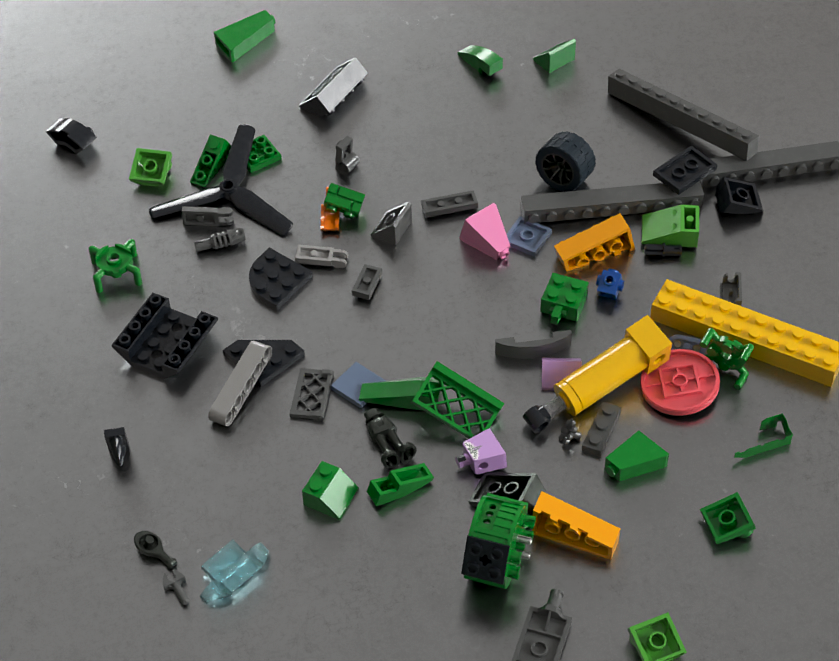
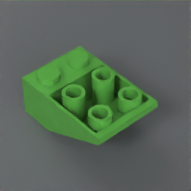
[642,205,699,247]

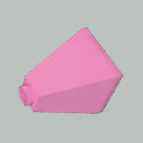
[459,203,510,260]

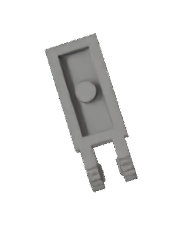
[295,245,348,268]

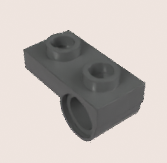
[335,136,360,174]

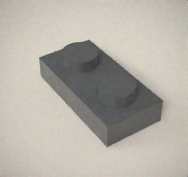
[352,264,382,300]

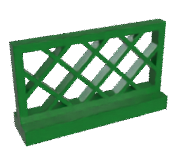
[411,361,504,439]

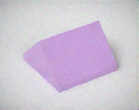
[541,357,582,391]

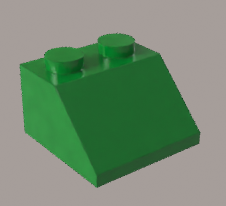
[302,461,359,520]

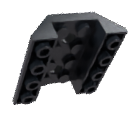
[112,292,218,379]

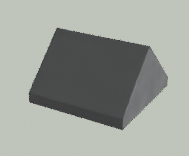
[371,201,412,246]

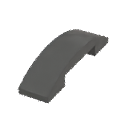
[495,330,572,359]

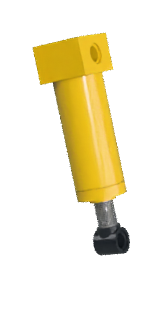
[523,315,672,433]

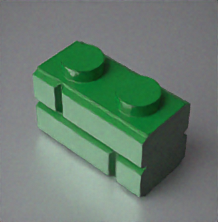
[324,183,365,219]

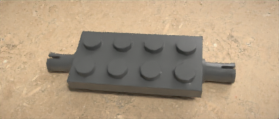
[512,589,572,661]

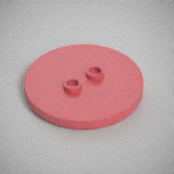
[640,349,720,416]

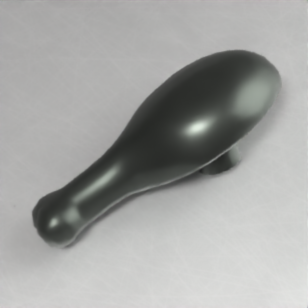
[134,531,177,569]

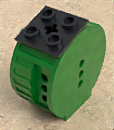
[461,493,536,589]

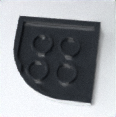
[249,247,313,310]

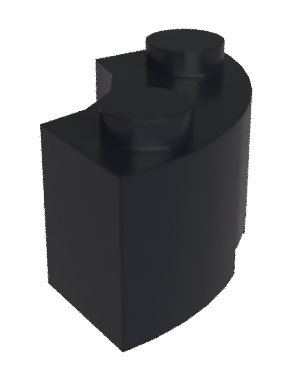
[46,118,97,154]

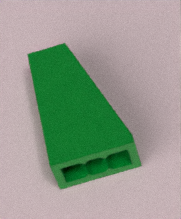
[214,10,276,62]

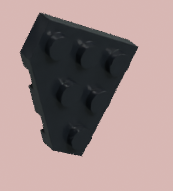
[223,340,305,387]

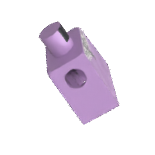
[455,428,507,474]

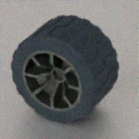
[535,131,596,192]

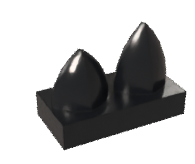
[104,427,130,467]

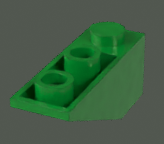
[190,134,231,188]

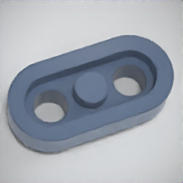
[669,334,706,355]

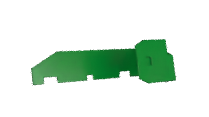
[734,413,793,458]

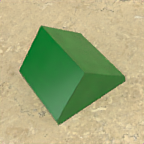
[533,38,576,73]

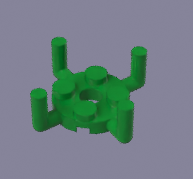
[89,239,142,293]
[699,328,754,390]

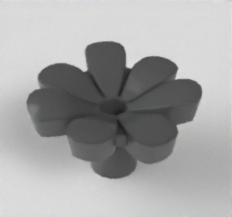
[559,419,581,445]

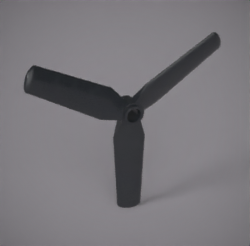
[149,124,293,236]

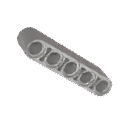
[208,341,272,427]

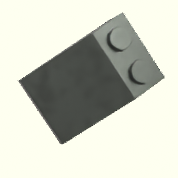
[468,472,546,516]

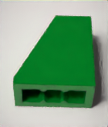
[604,430,669,481]

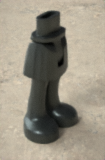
[364,408,417,468]

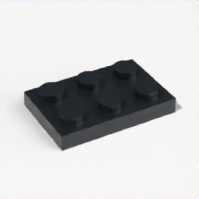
[653,146,717,195]

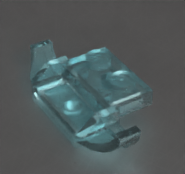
[200,539,269,604]

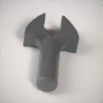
[163,570,190,605]

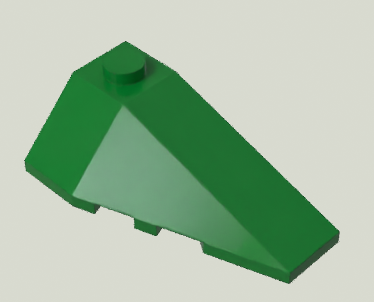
[359,377,440,411]

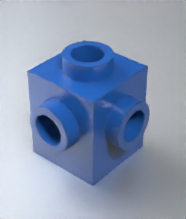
[596,269,625,300]

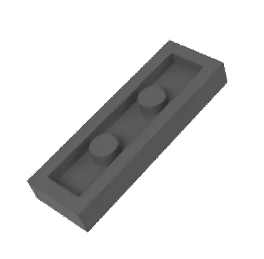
[421,190,478,218]
[582,401,621,456]

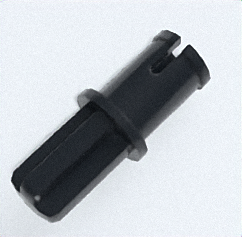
[644,243,682,257]

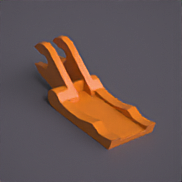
[321,187,339,231]

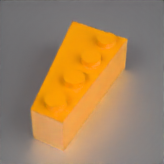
[554,213,635,272]
[532,491,620,560]

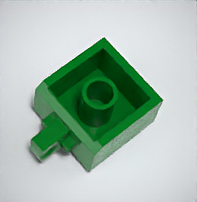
[540,273,589,325]

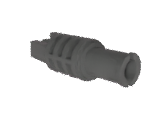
[194,228,246,252]

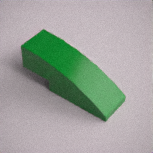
[458,45,503,76]
[366,463,434,506]

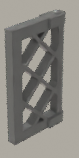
[289,368,334,420]

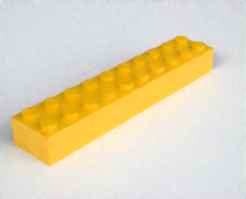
[650,279,839,387]

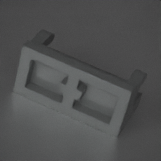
[720,272,742,306]

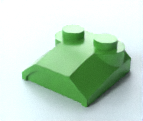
[129,148,172,187]
[627,612,687,661]

